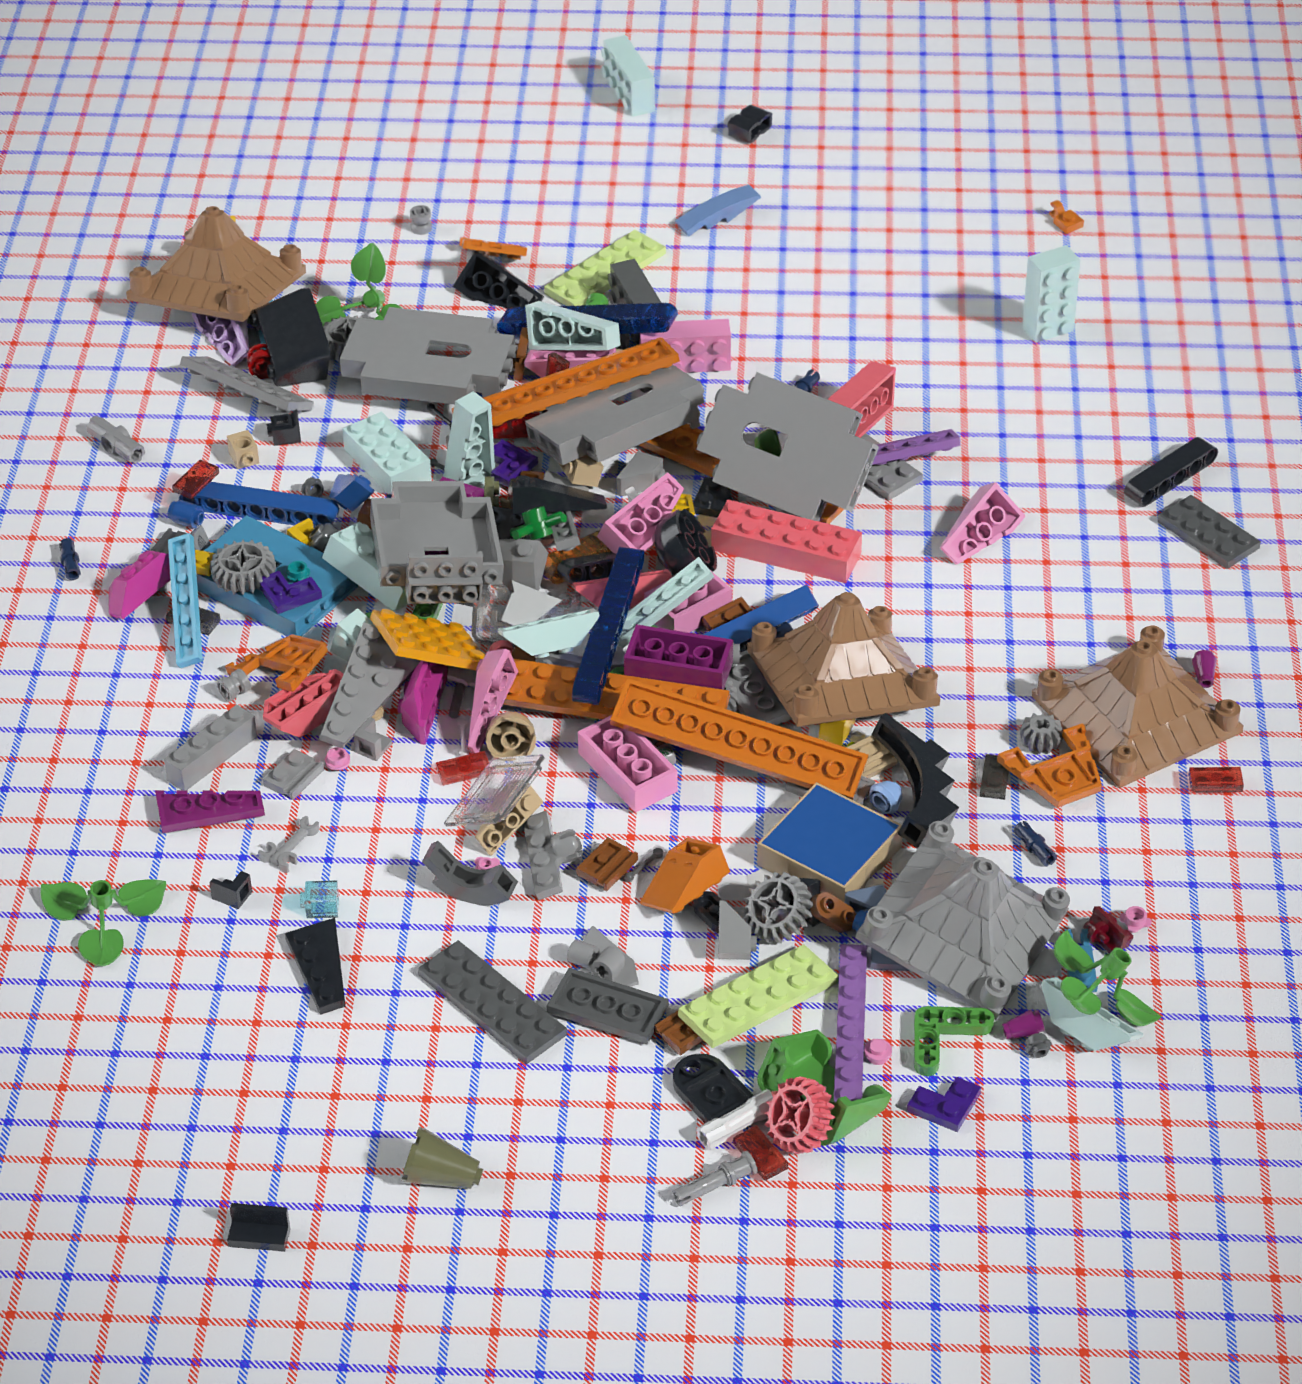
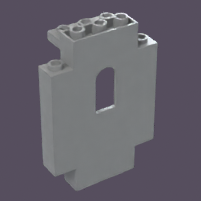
[340,307,518,405]
[525,365,704,465]
[696,372,879,522]
[370,481,504,604]

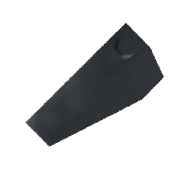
[452,250,544,313]
[508,475,607,514]

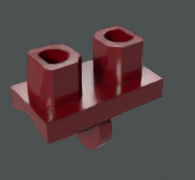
[1083,906,1134,954]

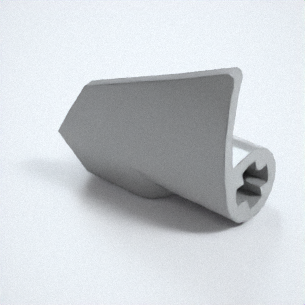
[567,926,639,987]

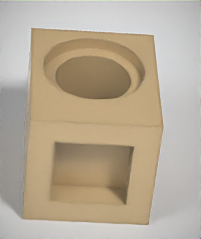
[227,430,259,469]

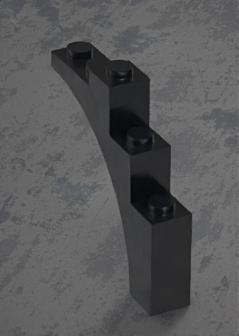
[871,713,959,849]

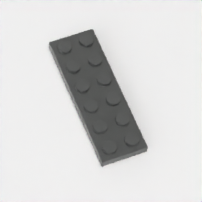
[418,940,567,1065]

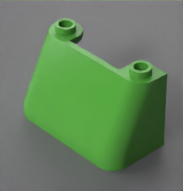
[757,1029,892,1146]

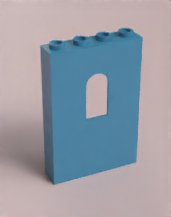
[197,515,358,636]

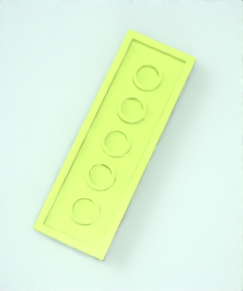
[544,229,666,311]
[678,944,839,1049]

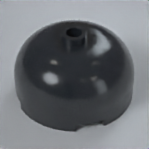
[654,509,717,576]

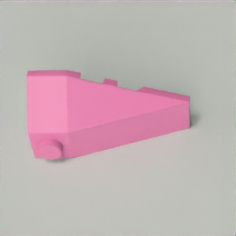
[597,472,684,558]
[468,649,518,758]

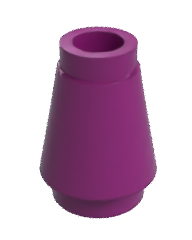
[1192,650,1217,688]
[1002,1009,1045,1039]

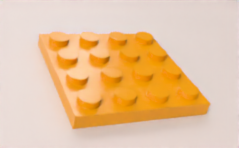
[370,609,485,670]

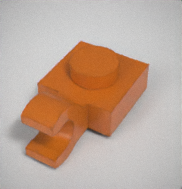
[1049,200,1084,234]

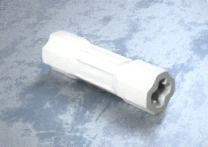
[697,1089,773,1150]

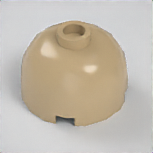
[485,711,536,764]

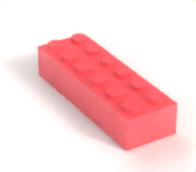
[828,361,896,438]
[711,500,862,583]

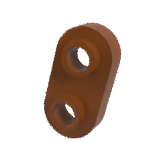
[810,892,857,933]

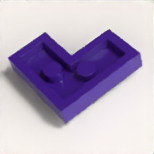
[491,439,538,488]
[260,571,322,614]
[907,1077,982,1133]

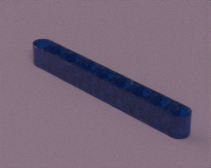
[496,303,678,337]
[572,547,644,705]

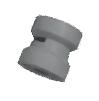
[410,205,432,235]
[217,669,251,702]

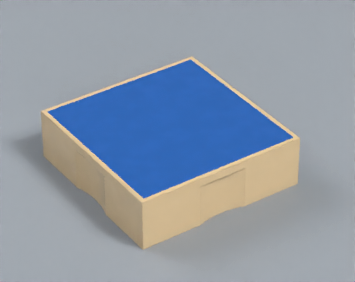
[757,782,902,903]

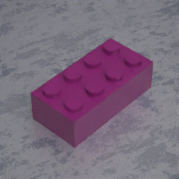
[624,624,733,690]

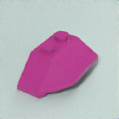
[108,550,171,619]
[398,660,448,745]

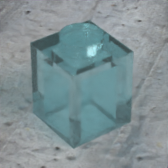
[300,880,339,919]

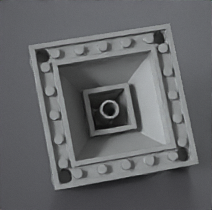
[855,821,1070,1020]

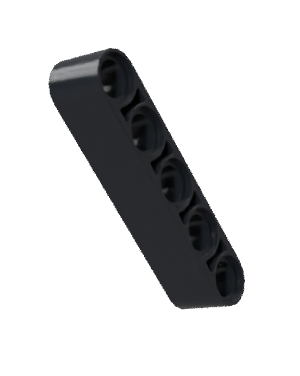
[1124,437,1218,507]

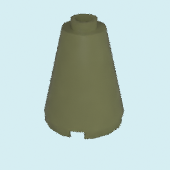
[401,1127,484,1189]

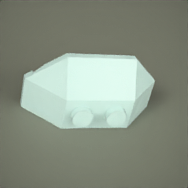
[498,608,600,658]
[1041,977,1144,1051]

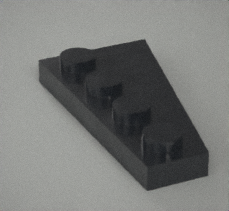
[285,918,346,1015]

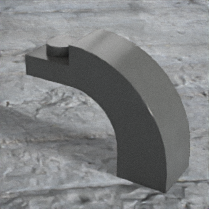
[422,841,518,906]

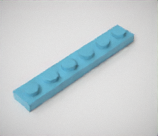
[168,533,203,668]

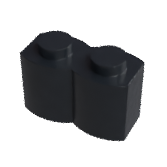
[727,105,772,143]

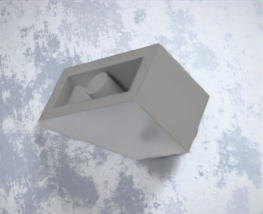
[616,451,665,497]
[718,901,757,960]

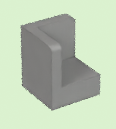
[354,717,392,761]

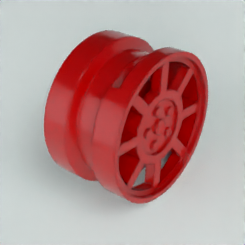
[247,344,271,379]

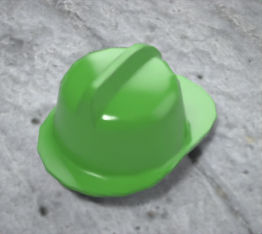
[754,428,782,457]

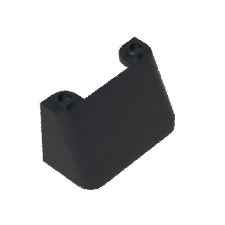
[250,288,330,386]

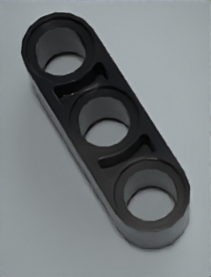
[557,552,630,585]

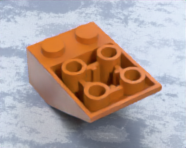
[640,837,730,914]

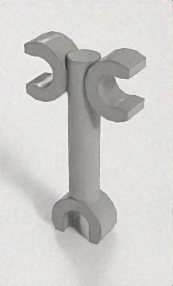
[258,816,320,873]

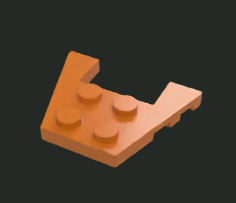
[459,237,527,260]
[225,634,328,692]
[997,723,1102,808]

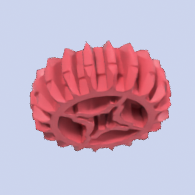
[764,1077,835,1154]

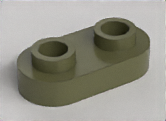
[484,476,500,507]

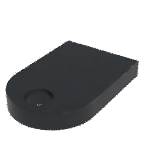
[673,1054,754,1124]

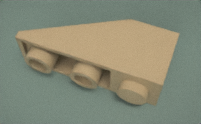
[557,455,604,487]
[475,780,543,856]

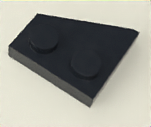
[693,477,733,518]

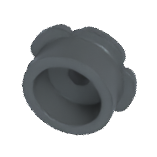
[301,477,324,498]
[1025,1033,1052,1058]

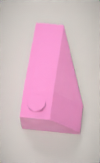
[940,482,1026,565]

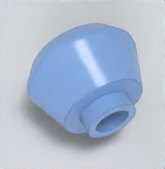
[869,780,903,814]

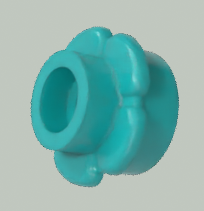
[286,561,310,582]

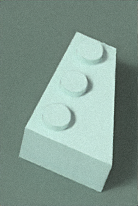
[330,608,375,662]

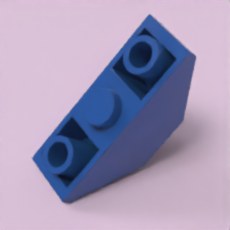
[329,474,375,512]

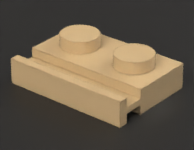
[847,735,898,778]

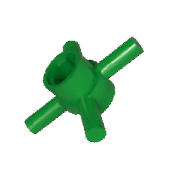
[510,506,567,540]

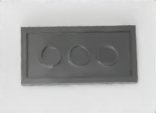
[1158,495,1261,569]
[547,968,669,1045]

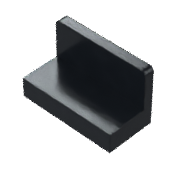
[227,1203,291,1252]

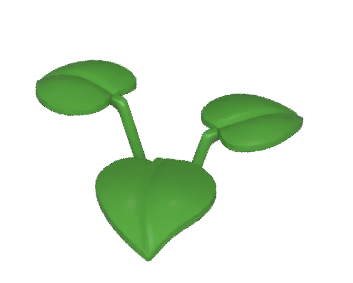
[316,243,402,326]
[41,879,166,967]
[1053,930,1162,1026]

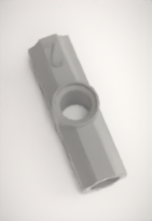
[86,415,145,464]

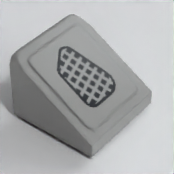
[190,525,211,551]

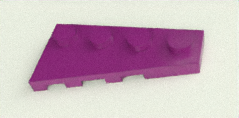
[155,790,265,833]

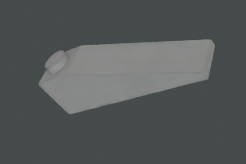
[499,539,549,593]

